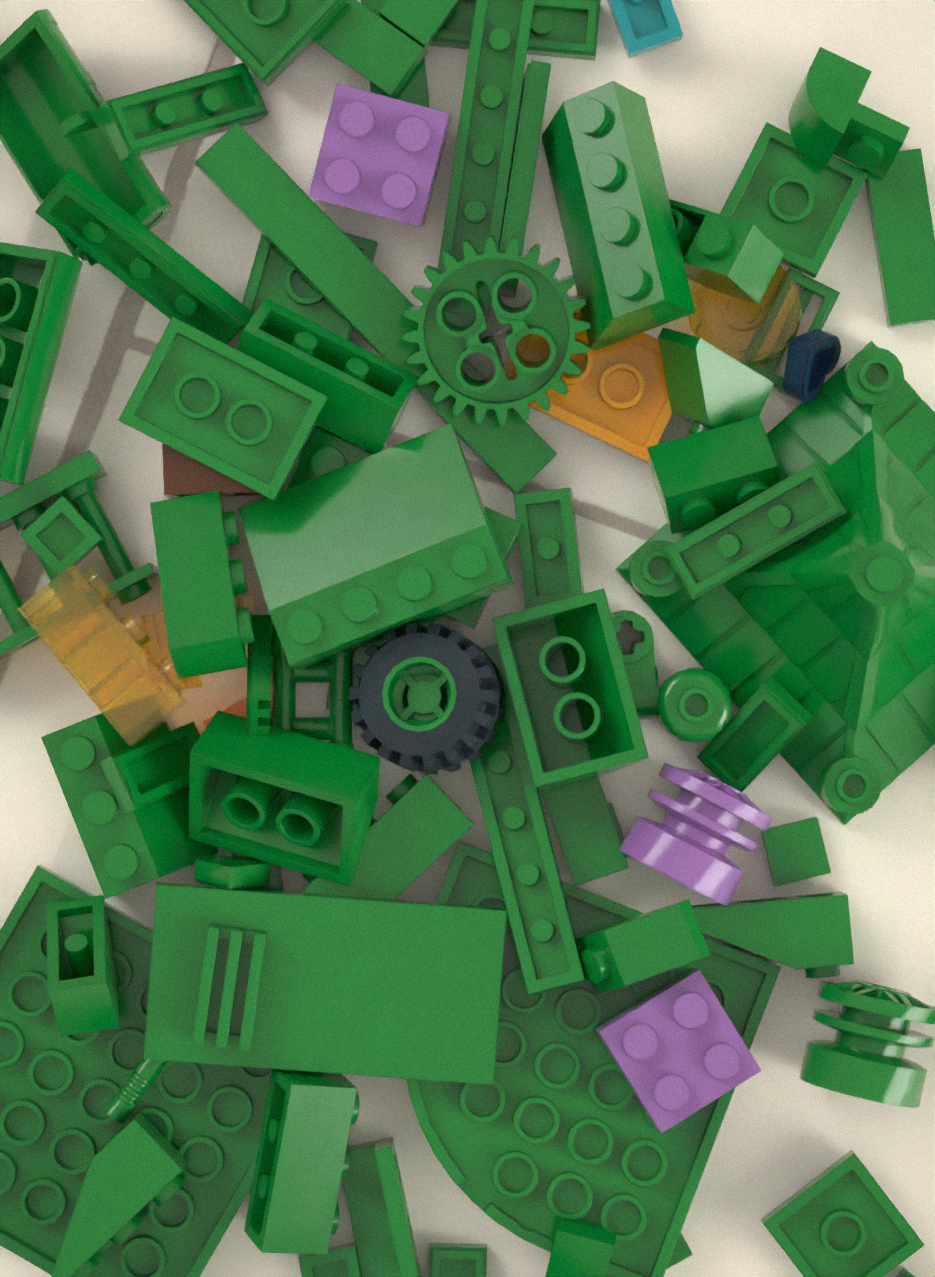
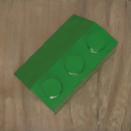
[491,588,649,792]
[41,694,219,899]
[188,710,380,887]

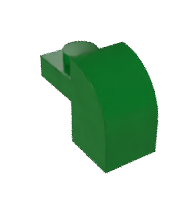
[788,47,910,178]

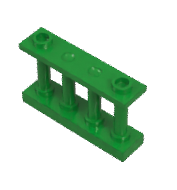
[0,450,159,671]

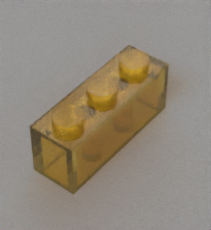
[18,564,189,746]

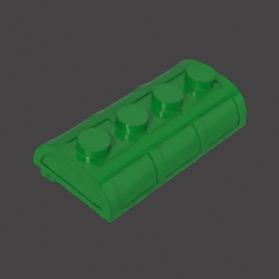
[0,9,173,266]

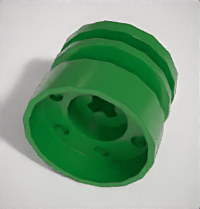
[799,980,935,1108]

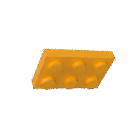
[504,296,672,464]

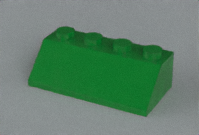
[541,81,696,350]

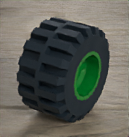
[349,622,505,774]

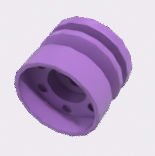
[619,762,773,906]

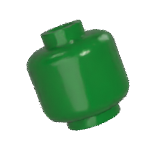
[656,668,732,743]

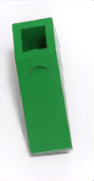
[669,199,784,305]
[51,1111,187,1277]

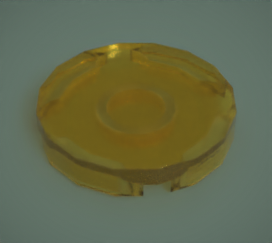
[688,264,803,366]

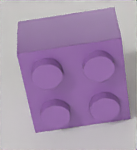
[308,84,453,227]
[595,968,761,1133]

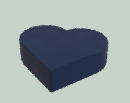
[783,329,841,402]

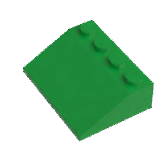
[238,423,515,670]

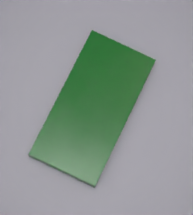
[143,882,507,1085]

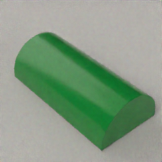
[0,242,83,486]

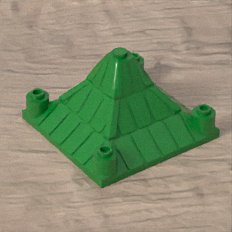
[615,341,935,825]

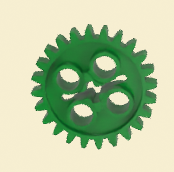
[402,234,591,425]

